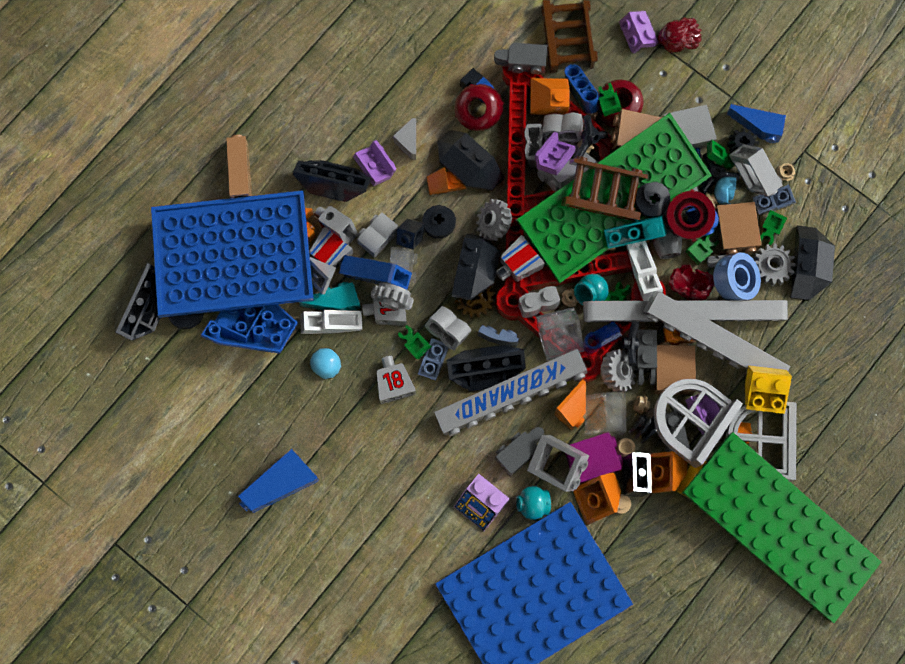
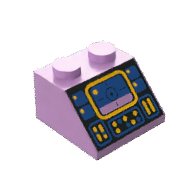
[454,474,509,532]

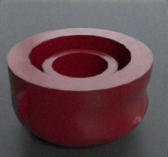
[597,79,644,128]
[454,84,503,131]
[665,189,716,242]

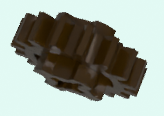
[454,286,495,319]

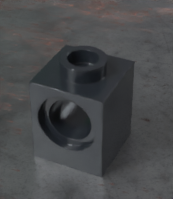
[396,219,424,250]

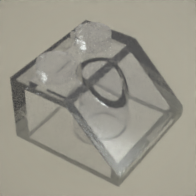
[536,307,584,360]
[585,392,626,435]

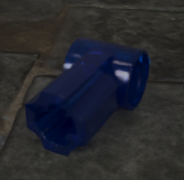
[582,321,622,353]

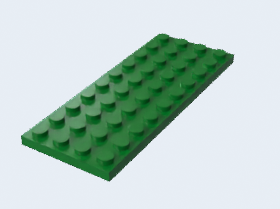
[516,113,712,283]
[682,432,882,623]

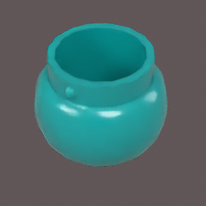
[574,273,609,305]
[516,486,551,520]

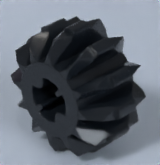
[727,128,759,154]

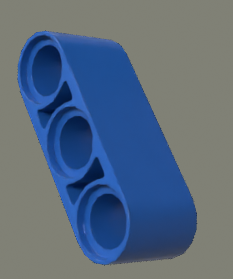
[564,64,599,114]

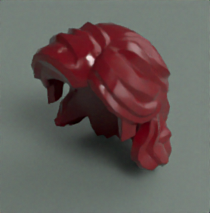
[657,17,702,52]
[669,264,715,301]

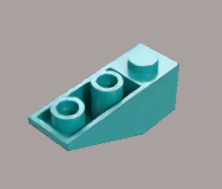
[604,215,667,249]
[299,282,361,311]

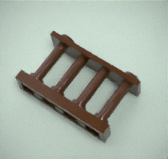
[541,0,598,73]
[561,156,648,222]

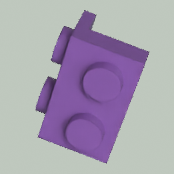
[619,11,659,53]
[535,132,576,175]
[353,140,396,186]
[685,394,721,435]

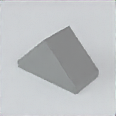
[393,118,416,160]
[310,257,336,294]

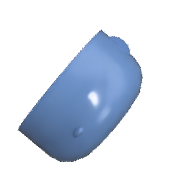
[713,253,761,301]

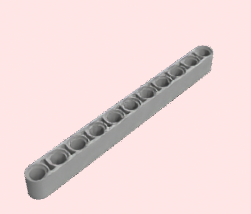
[583,300,788,322]

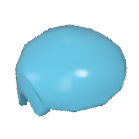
[714,177,736,205]
[310,348,341,379]

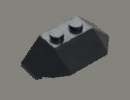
[437,130,504,191]
[293,160,371,202]
[790,225,835,301]
[452,233,501,300]
[114,263,160,341]
[447,345,526,392]

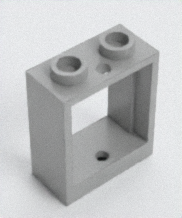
[729,144,783,196]
[527,435,589,492]

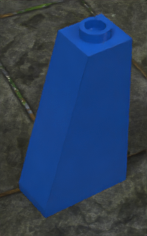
[339,255,412,290]
[238,449,319,513]

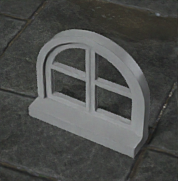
[654,379,743,468]
[726,402,797,482]

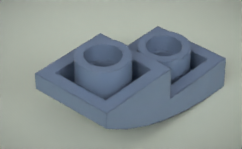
[753,185,796,215]
[478,325,519,346]
[418,338,449,381]

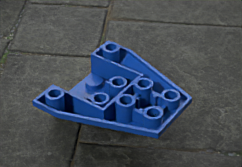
[201,305,298,354]

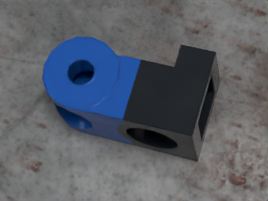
[460,68,494,103]

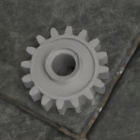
[476,199,512,241]
[754,243,796,286]
[370,282,414,310]
[601,349,636,393]

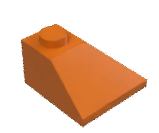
[530,78,569,115]
[554,379,586,430]
[651,451,687,493]
[573,472,621,525]

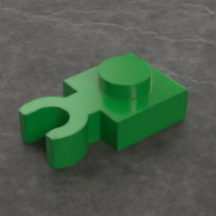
[598,83,622,117]
[707,140,735,170]
[760,210,787,246]
[685,234,719,265]
[605,282,631,301]
[398,325,432,360]

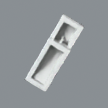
[626,241,663,301]
[300,310,362,334]

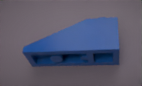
[727,104,786,143]

